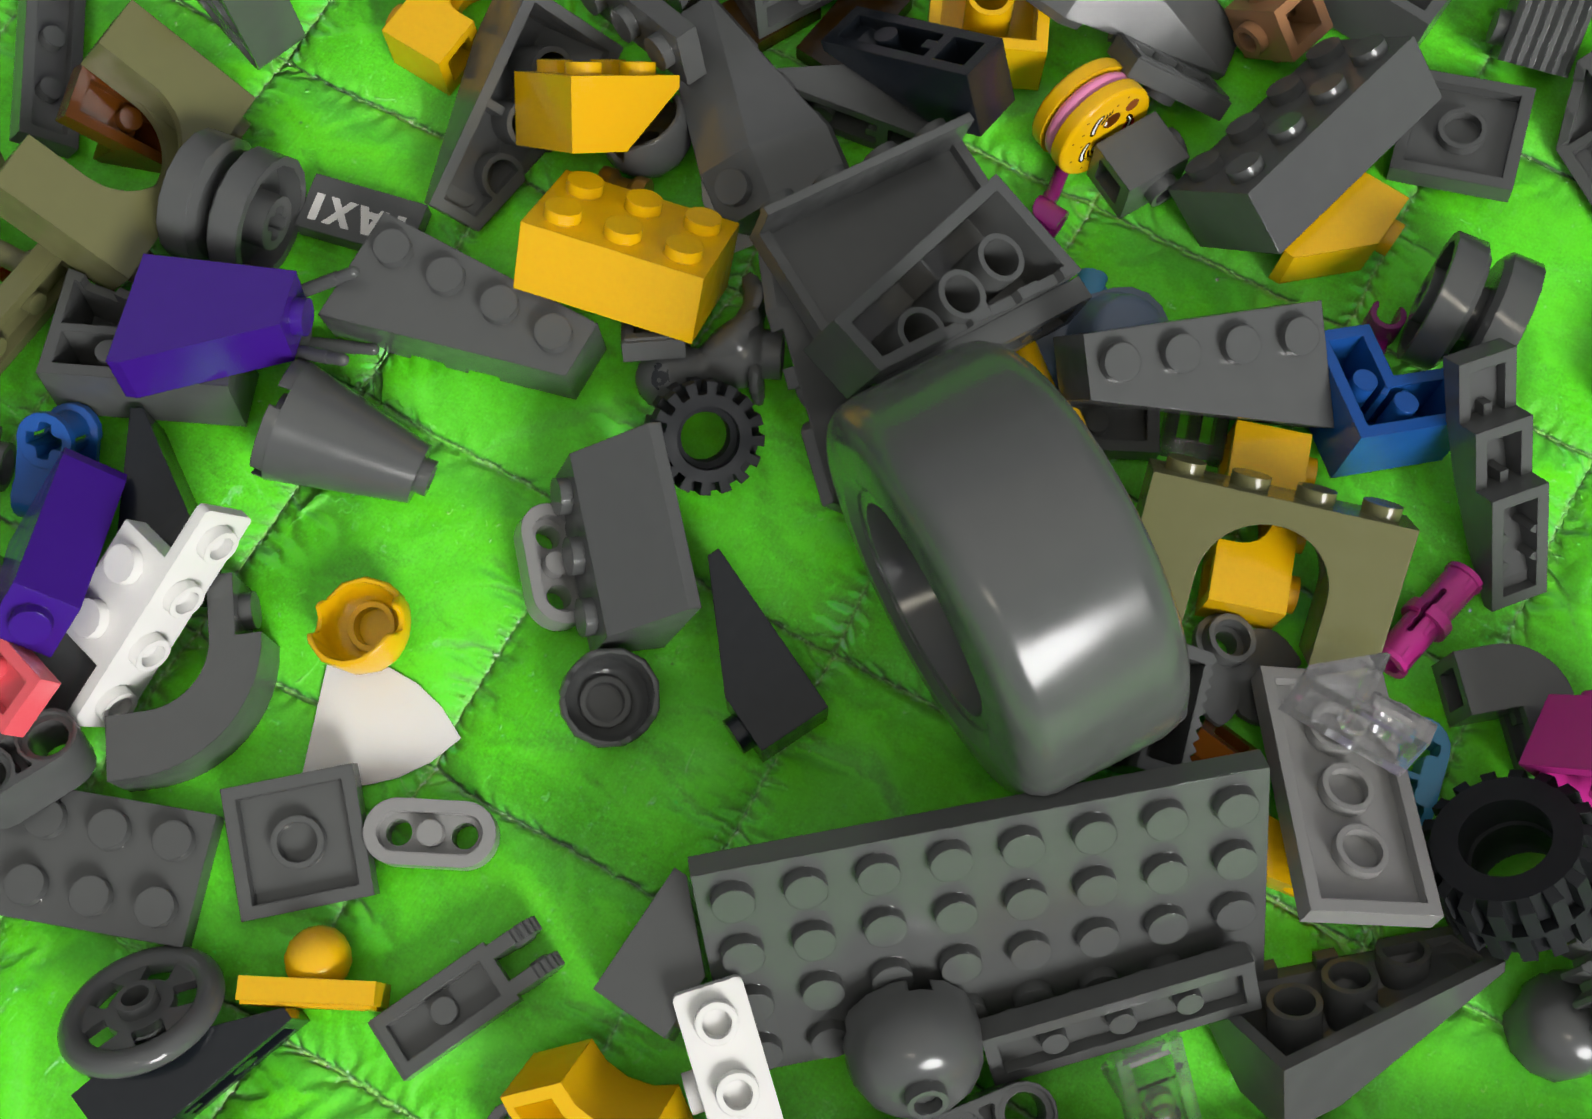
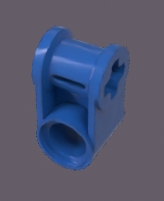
[10,402,103,517]

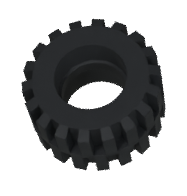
[1422,769,1592,962]

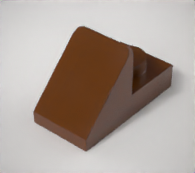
[55,64,162,173]

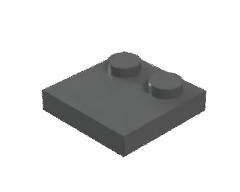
[1386,70,1536,202]
[220,763,380,922]

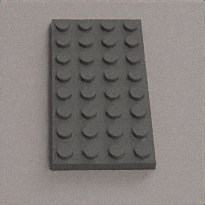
[688,749,1270,1070]

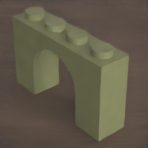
[0,0,256,291]
[1136,453,1420,680]

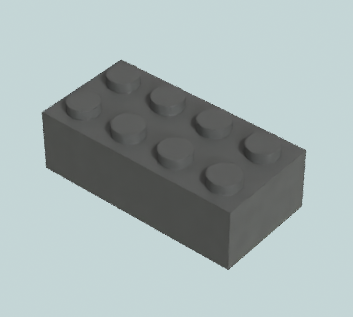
[1168,34,1442,254]

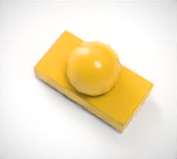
[235,925,391,1012]

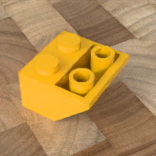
[514,59,680,154]

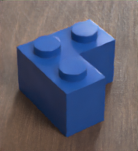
[1309,324,1450,478]

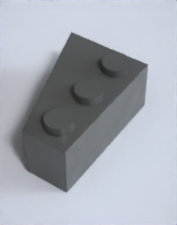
[36,268,259,427]

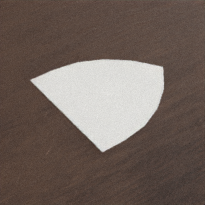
[302,665,461,785]

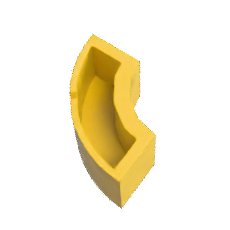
[500,1038,694,1119]

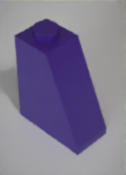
[106,253,314,398]
[0,447,127,658]

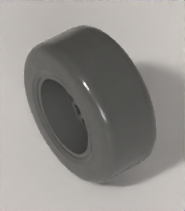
[826,340,1190,796]

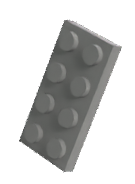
[1251,666,1444,928]

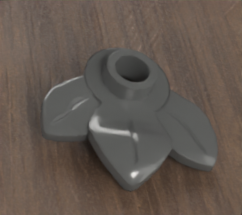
[1192,613,1301,727]

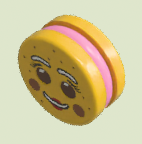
[1032,57,1149,174]

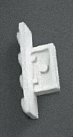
[66,503,251,727]
[673,974,784,1119]

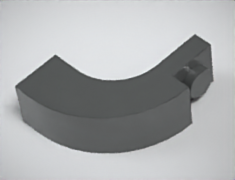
[105,572,280,792]

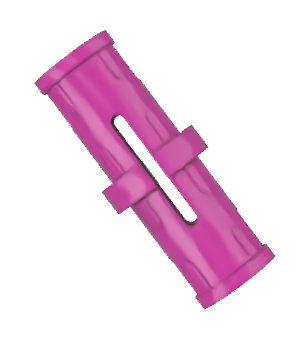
[1378,561,1483,679]

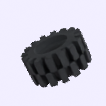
[644,376,765,496]

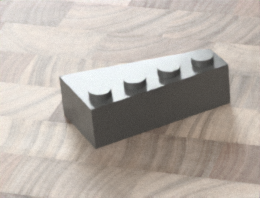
[1053,300,1334,428]

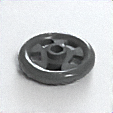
[57,945,226,1079]

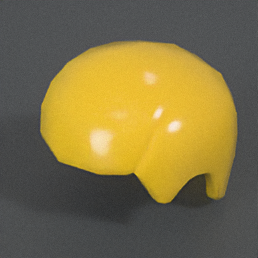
[307,576,411,675]

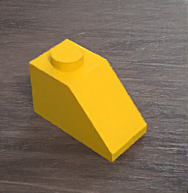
[1268,172,1409,284]

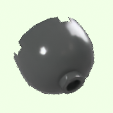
[841,979,984,1119]

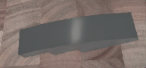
[1443,338,1549,612]

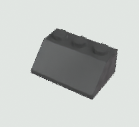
[550,422,702,652]

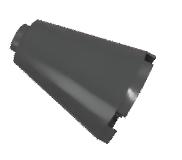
[250,357,439,503]

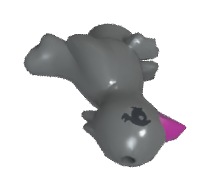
[635,272,785,408]

